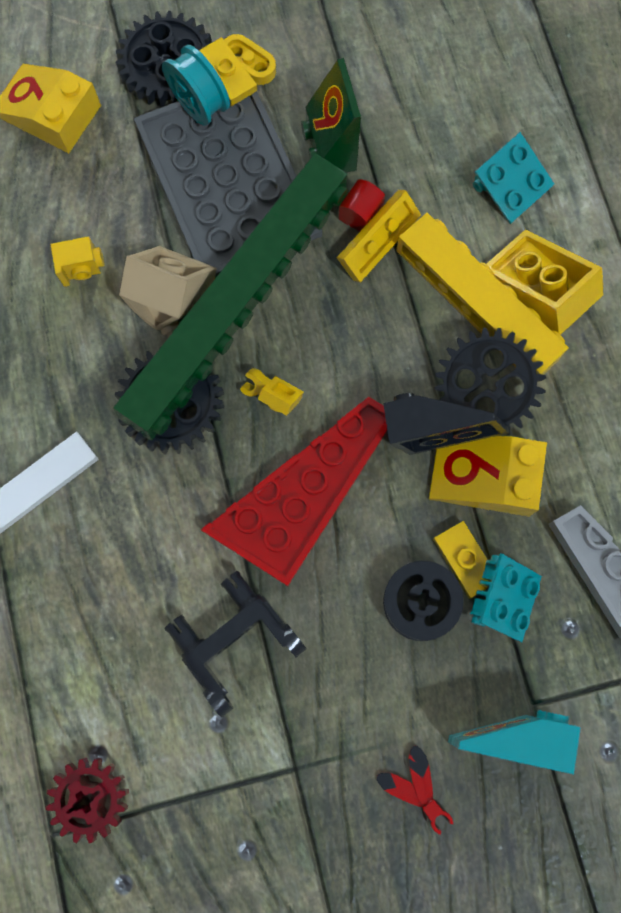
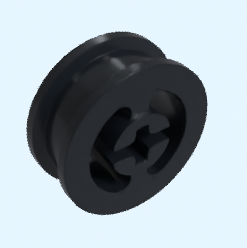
[383,561,463,641]

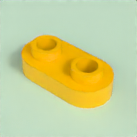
[224,34,276,85]

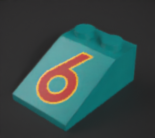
[448,710,581,775]

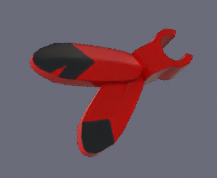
[377,746,453,835]

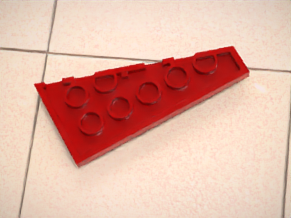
[200,397,388,587]

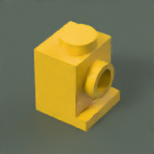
[51,236,105,287]

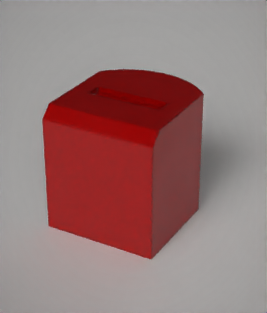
[339,179,385,232]

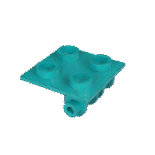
[472,132,555,224]
[470,553,542,642]

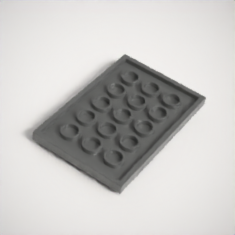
[134,91,322,279]

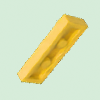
[336,190,421,283]

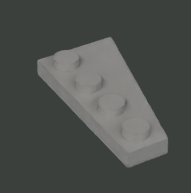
[548,505,621,640]

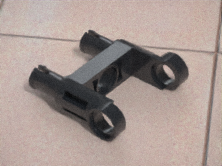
[164,571,307,717]

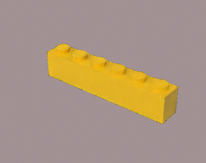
[396,213,569,375]

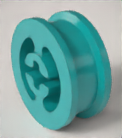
[162,45,230,126]

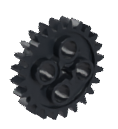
[115,11,212,107]
[434,328,547,435]
[114,347,225,455]

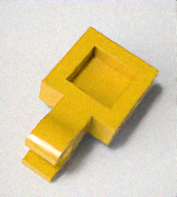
[240,368,304,416]

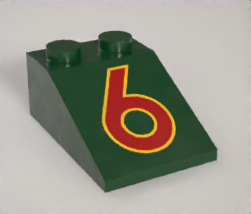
[301,58,361,173]

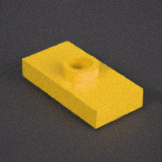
[199,37,257,107]
[433,521,491,599]

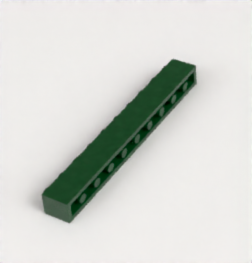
[113,153,348,441]

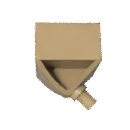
[119,246,217,338]

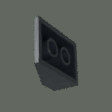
[383,393,509,455]

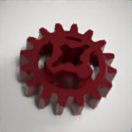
[46,757,129,843]

